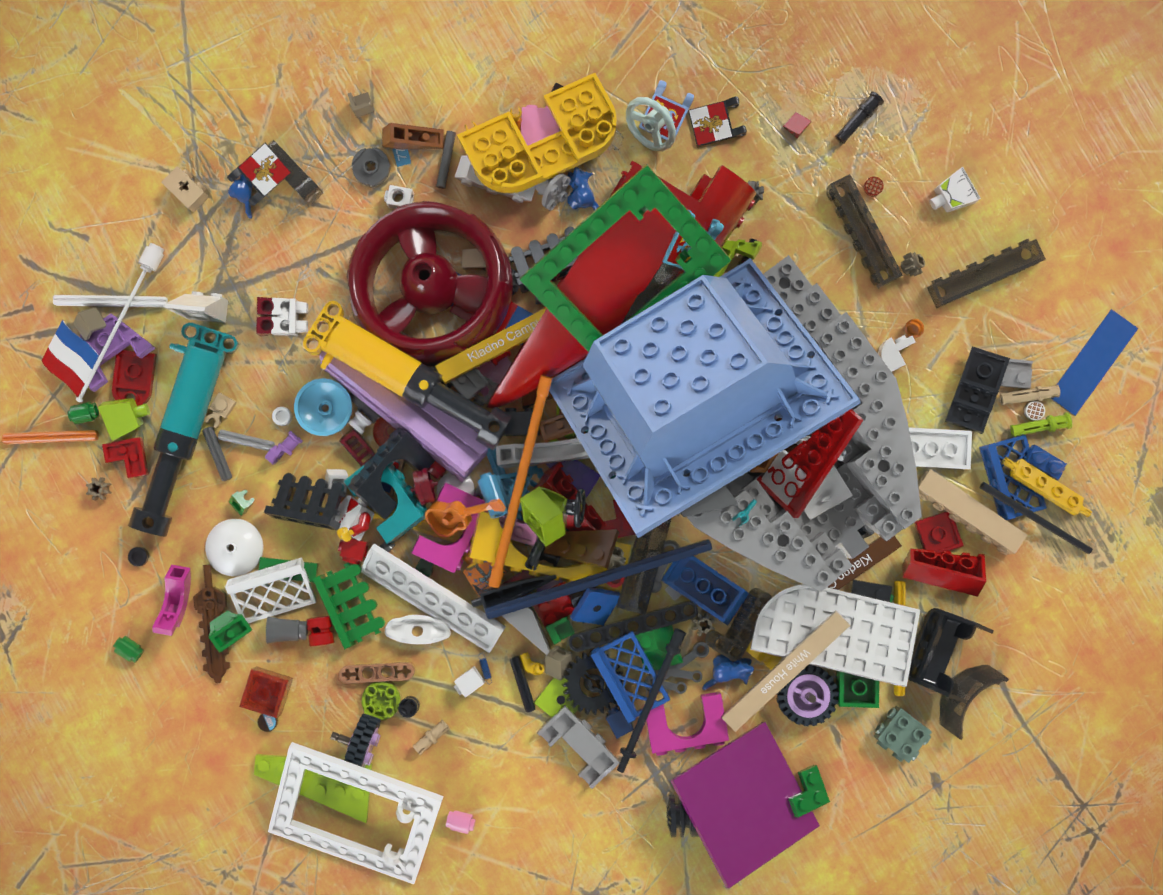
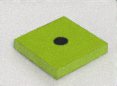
[534,677,588,717]

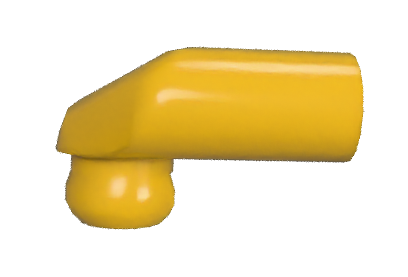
[519,652,545,676]

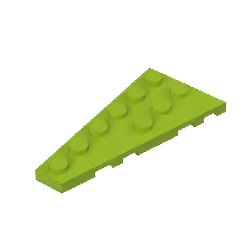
[254,754,372,823]

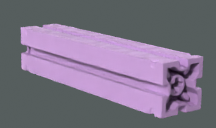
[320,351,488,483]

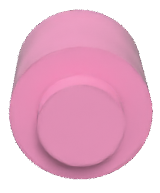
[446,810,476,834]

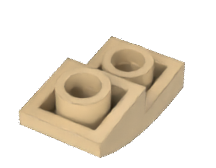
[462,249,486,271]

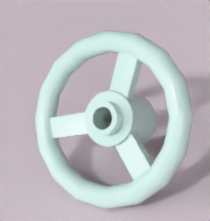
[626,97,676,152]

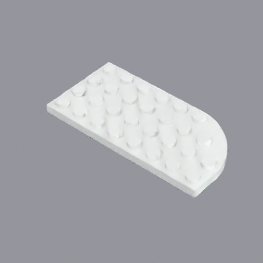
[750,584,920,687]

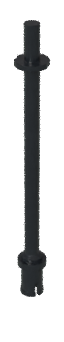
[617,628,687,773]

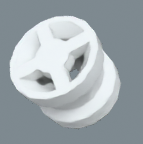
[348,410,372,434]

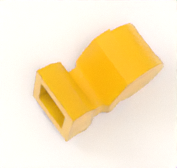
[744,637,782,670]

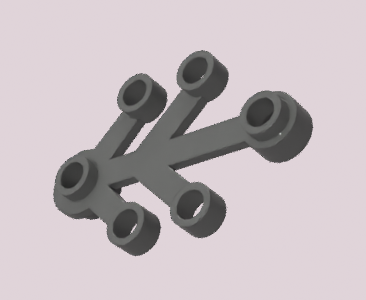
[644,641,709,694]

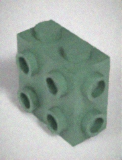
[874,705,932,763]

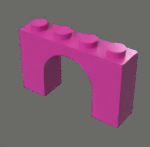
[411,482,488,573]
[643,692,729,756]

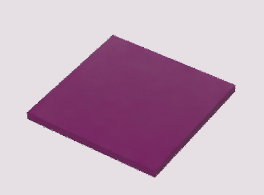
[670,722,820,888]

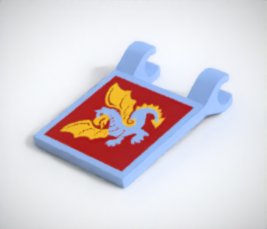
[639,80,694,140]

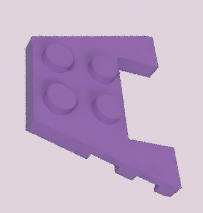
[80,313,155,392]

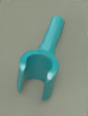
[732,499,757,526]

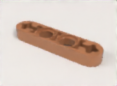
[339,662,415,683]

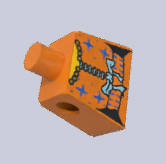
[462,551,508,597]

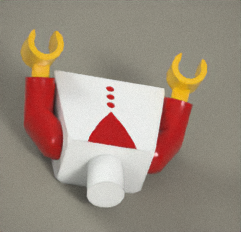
[319,495,374,542]

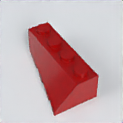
[903,548,987,597]

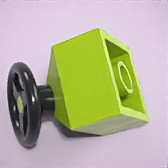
[520,486,586,546]

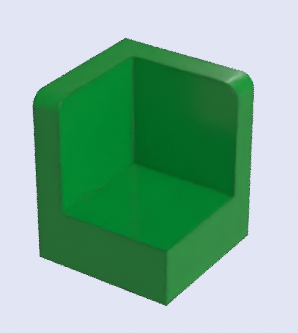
[546,616,575,645]

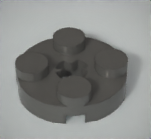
[352,147,391,187]

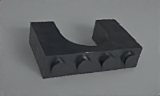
[347,428,435,519]

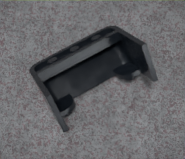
[908,608,994,704]

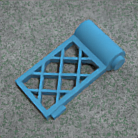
[478,465,544,519]

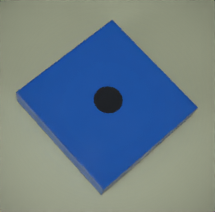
[570,588,622,625]

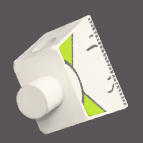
[930,167,981,213]

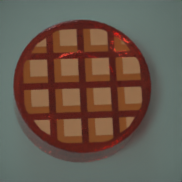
[863,176,884,197]

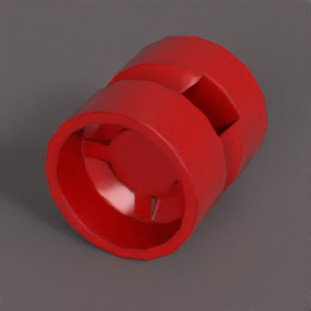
[306,616,335,646]

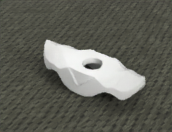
[384,615,451,645]

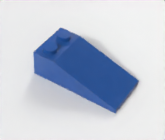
[661,556,749,626]

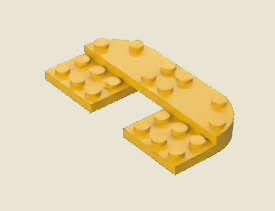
[457,73,617,193]

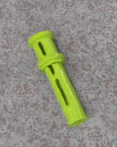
[1010,412,1072,437]

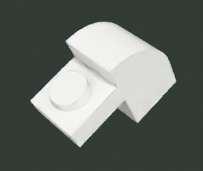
[878,335,916,372]

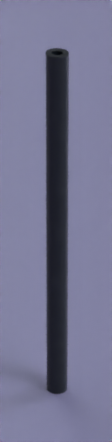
[980,482,1093,554]

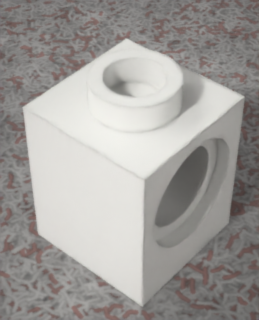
[384,185,415,209]
[454,666,486,697]

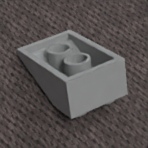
[502,597,550,655]

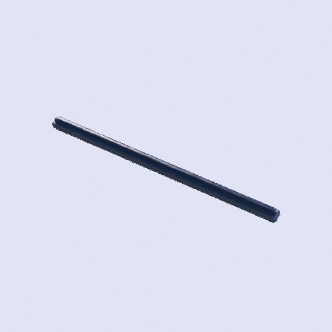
[485,539,712,619]

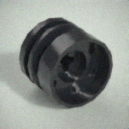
[666,795,699,838]

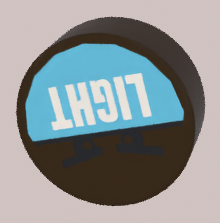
[257,711,278,732]

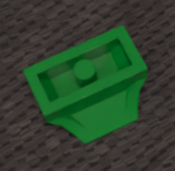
[208,610,252,653]

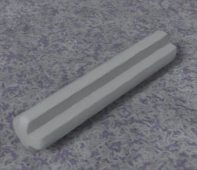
[218,429,275,451]

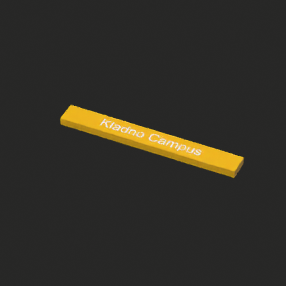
[435,308,547,384]

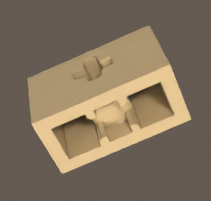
[161,166,209,213]

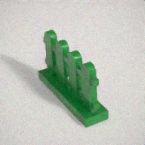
[313,562,386,650]

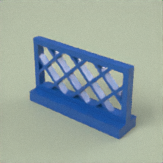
[979,435,1047,520]
[591,631,670,723]

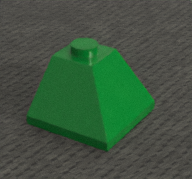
[635,625,683,670]

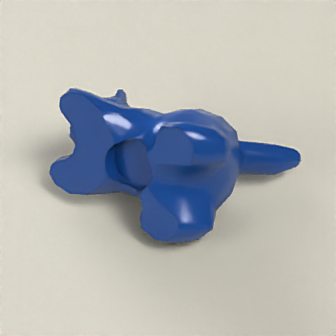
[567,167,599,210]
[228,174,253,219]
[702,654,754,690]

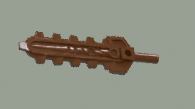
[193,564,230,683]

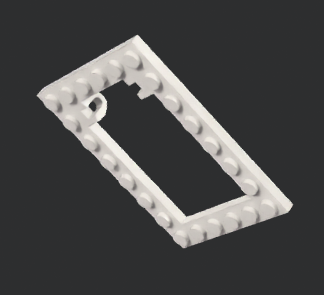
[268,742,444,884]

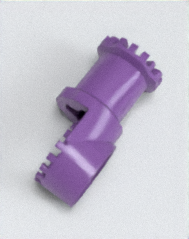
[265,431,303,465]

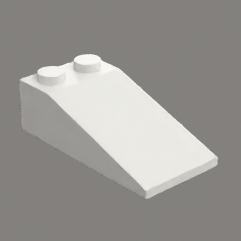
[165,291,228,323]

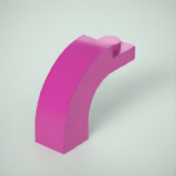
[152,564,191,636]

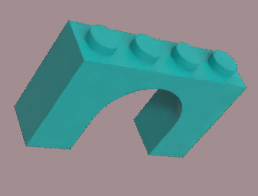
[344,461,427,544]

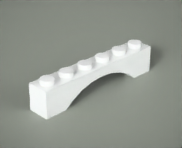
[496,438,590,468]

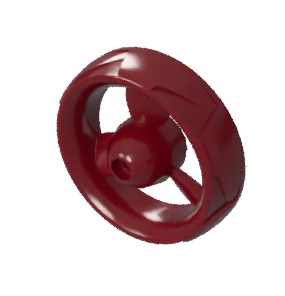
[347,201,513,366]

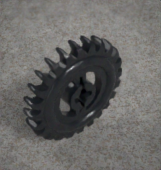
[562,651,624,715]

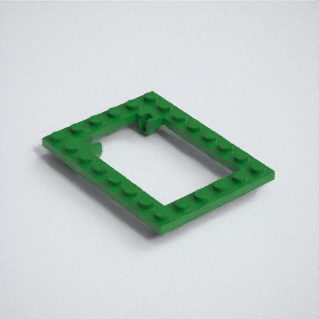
[520,164,731,352]

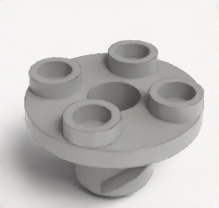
[535,173,571,211]

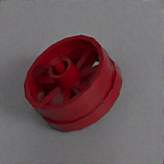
[410,468,438,505]

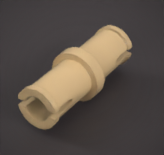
[413,720,450,755]

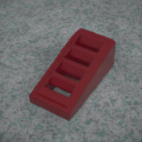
[339,428,376,467]

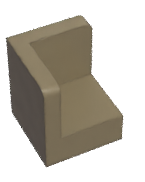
[348,92,374,117]
[73,307,107,340]
[545,646,572,681]

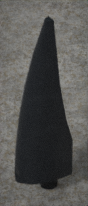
[471,575,557,611]

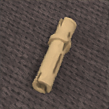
[999,385,1060,405]

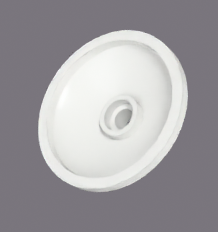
[205,519,264,576]

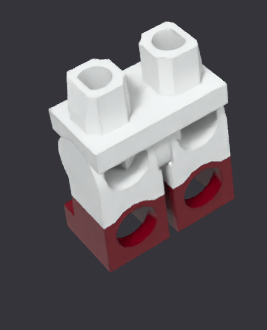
[256,297,309,336]

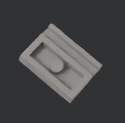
[1000,359,1033,389]

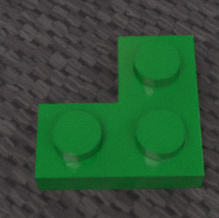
[788,765,830,817]

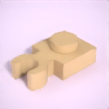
[205,392,237,428]

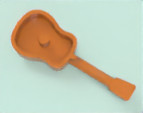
[425,499,506,537]

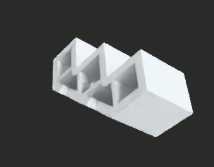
[455,156,535,203]

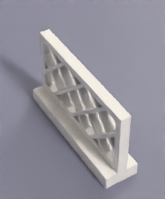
[225,557,317,623]

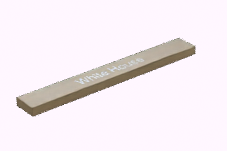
[722,610,850,732]

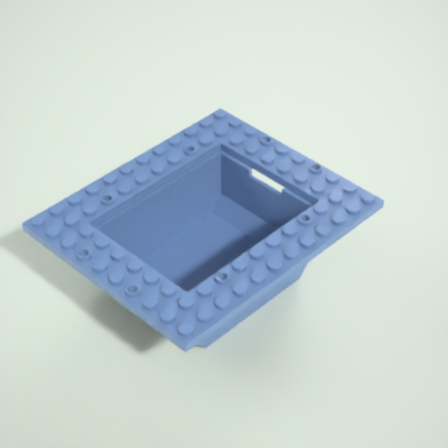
[550,258,860,538]

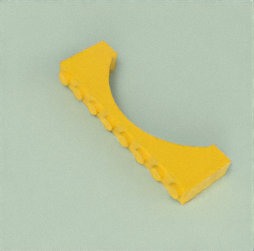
[468,512,631,591]

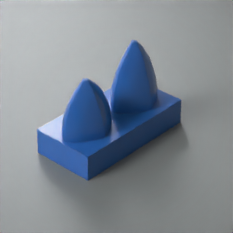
[1025,445,1067,481]

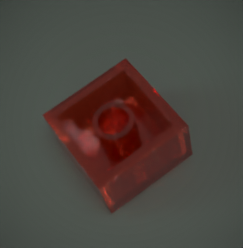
[239,666,293,718]

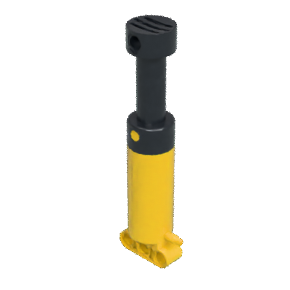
[303,301,513,450]

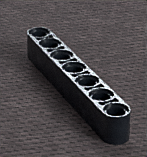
[569,601,698,652]

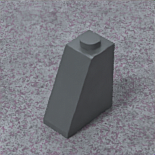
[677,486,738,517]

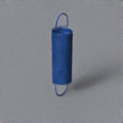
[479,653,492,684]

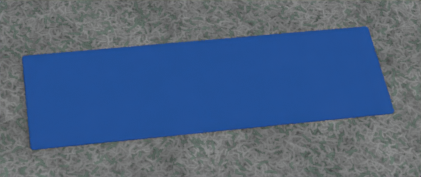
[1051,309,1138,416]

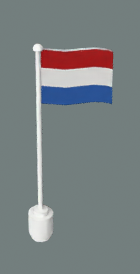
[41,243,164,402]

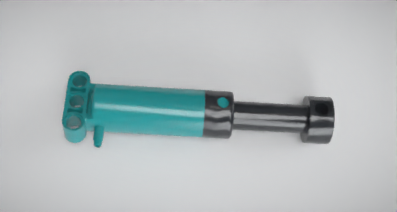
[128,323,239,537]

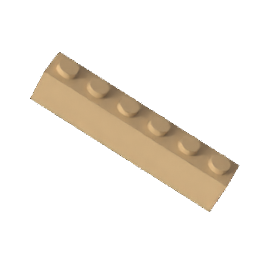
[918,469,1027,555]

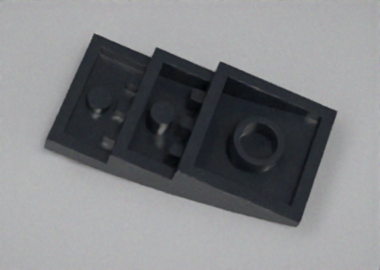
[945,346,1010,434]

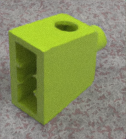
[98,398,150,441]

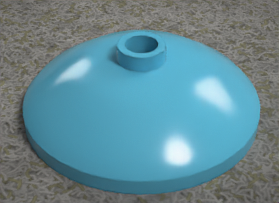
[294,378,352,436]

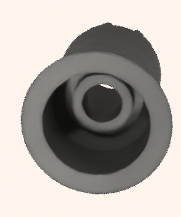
[266,617,308,644]

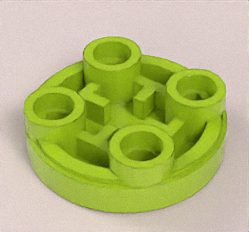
[362,681,401,720]

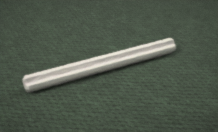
[53,295,168,308]

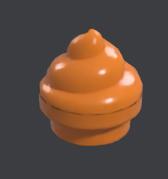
[905,318,924,338]

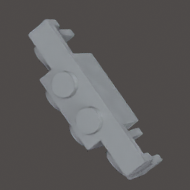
[537,705,620,789]

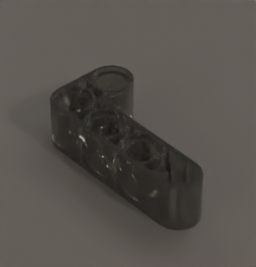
[268,140,324,206]
[705,588,772,661]

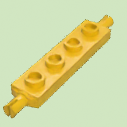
[1001,457,1092,518]

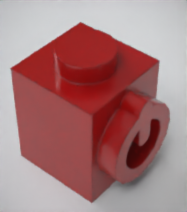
[338,537,370,564]

